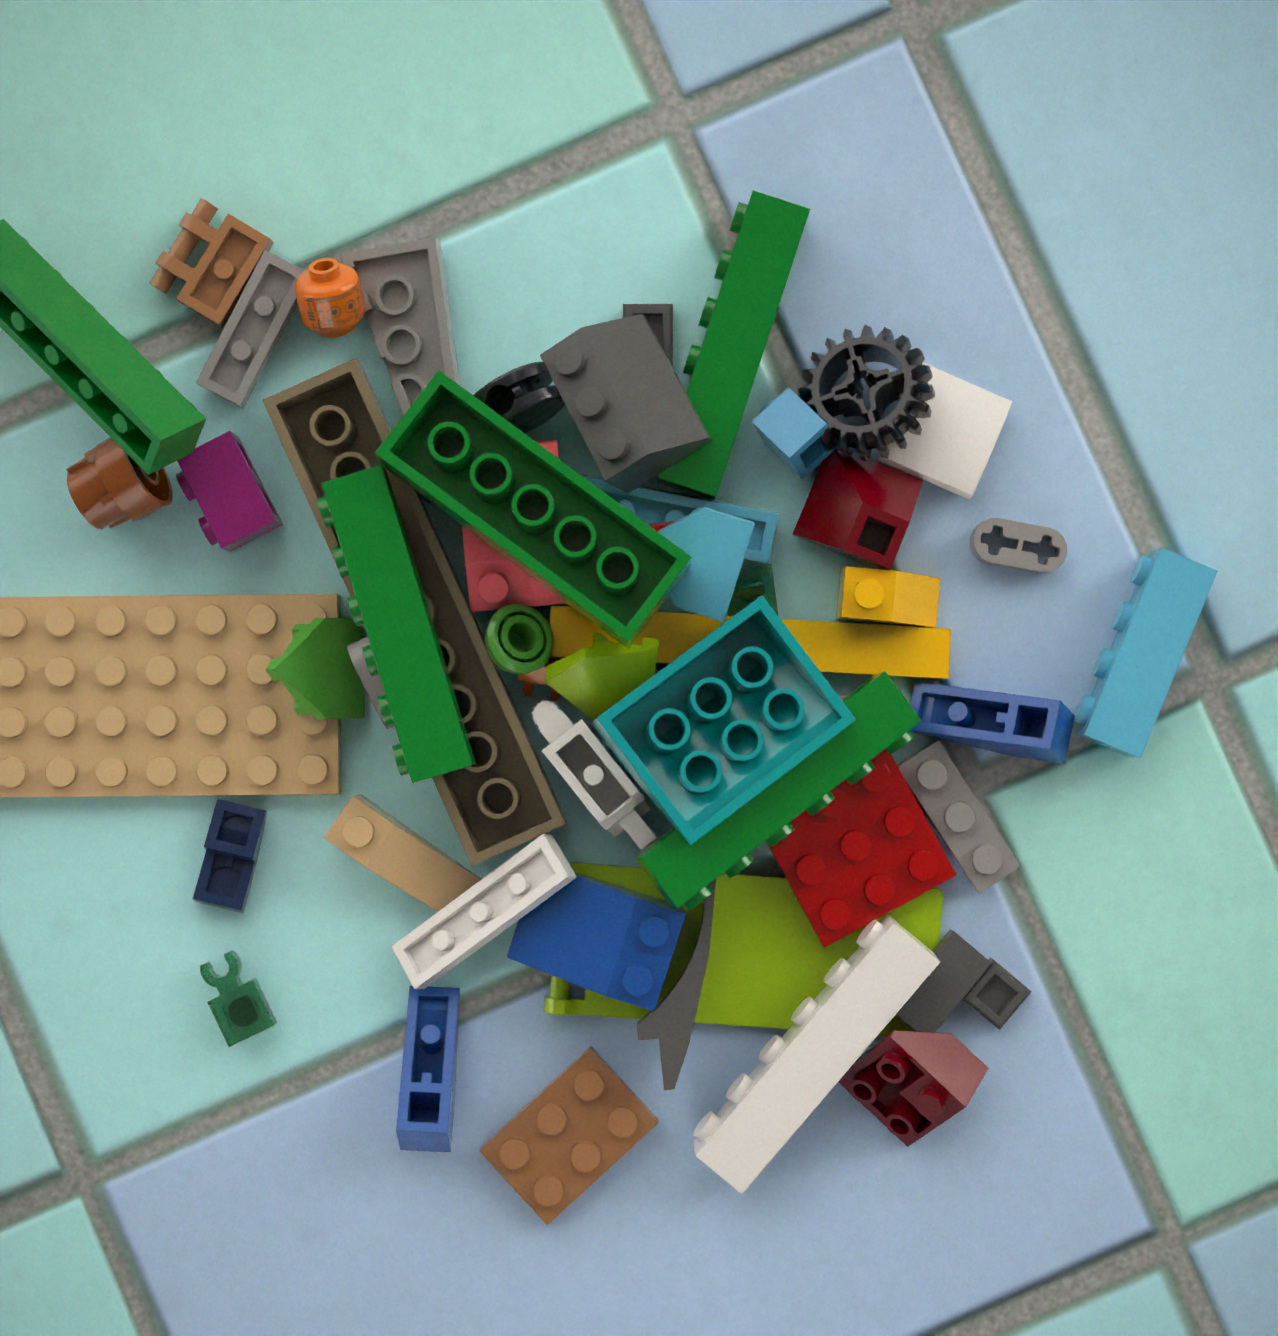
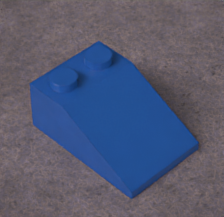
[507,872,686,1011]

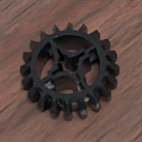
[798,324,935,462]

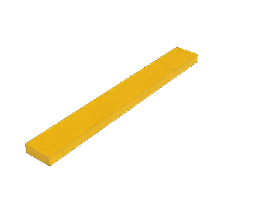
[549,605,951,679]

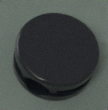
[473,362,565,433]

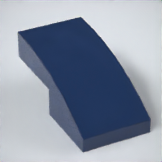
[193,799,267,913]

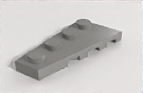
[339,237,460,415]

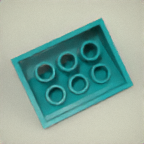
[592,595,856,845]

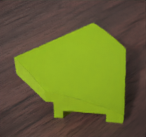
[545,632,659,721]

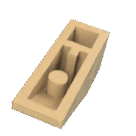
[324,794,481,912]

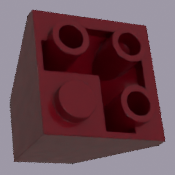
[792,448,923,570]
[838,1030,989,1147]

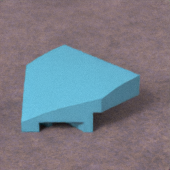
[657,507,755,622]

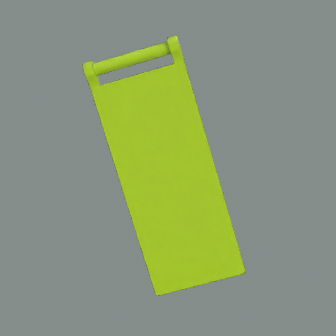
[543,861,943,1036]

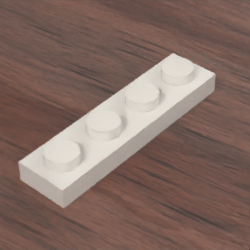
[391,834,577,989]

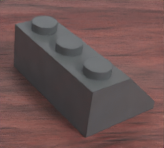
[540,314,712,494]

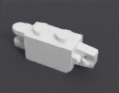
[531,700,657,850]

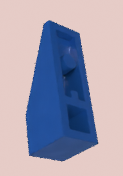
[910,681,1075,764]
[396,986,460,1152]

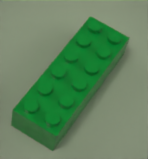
[375,370,692,649]

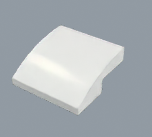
[878,363,1013,500]

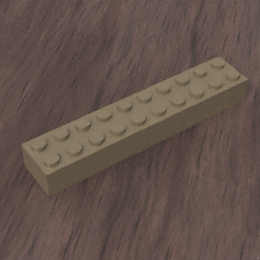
[263,358,567,866]

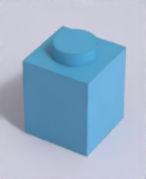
[751,387,838,480]

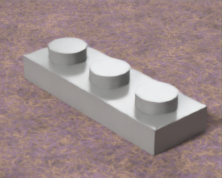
[196,250,305,409]
[898,740,1021,893]

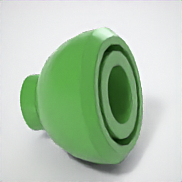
[484,604,554,674]

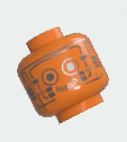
[294,258,365,338]

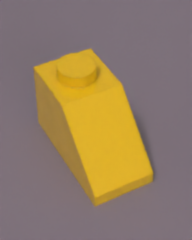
[836,566,940,628]

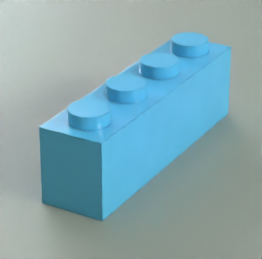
[1074,547,1218,758]

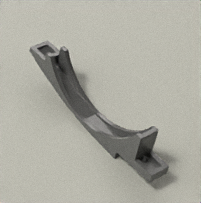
[609,748,716,1090]

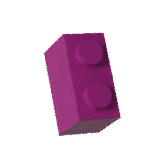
[176,431,283,552]

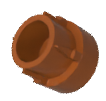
[66,437,173,529]

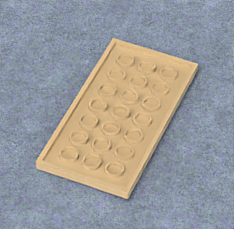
[0,594,341,798]

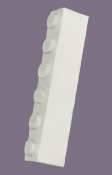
[693,914,940,1194]

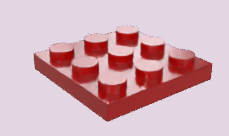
[767,749,956,948]

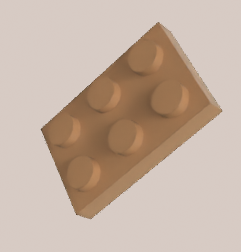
[479,1046,658,1225]

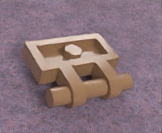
[149,198,274,328]

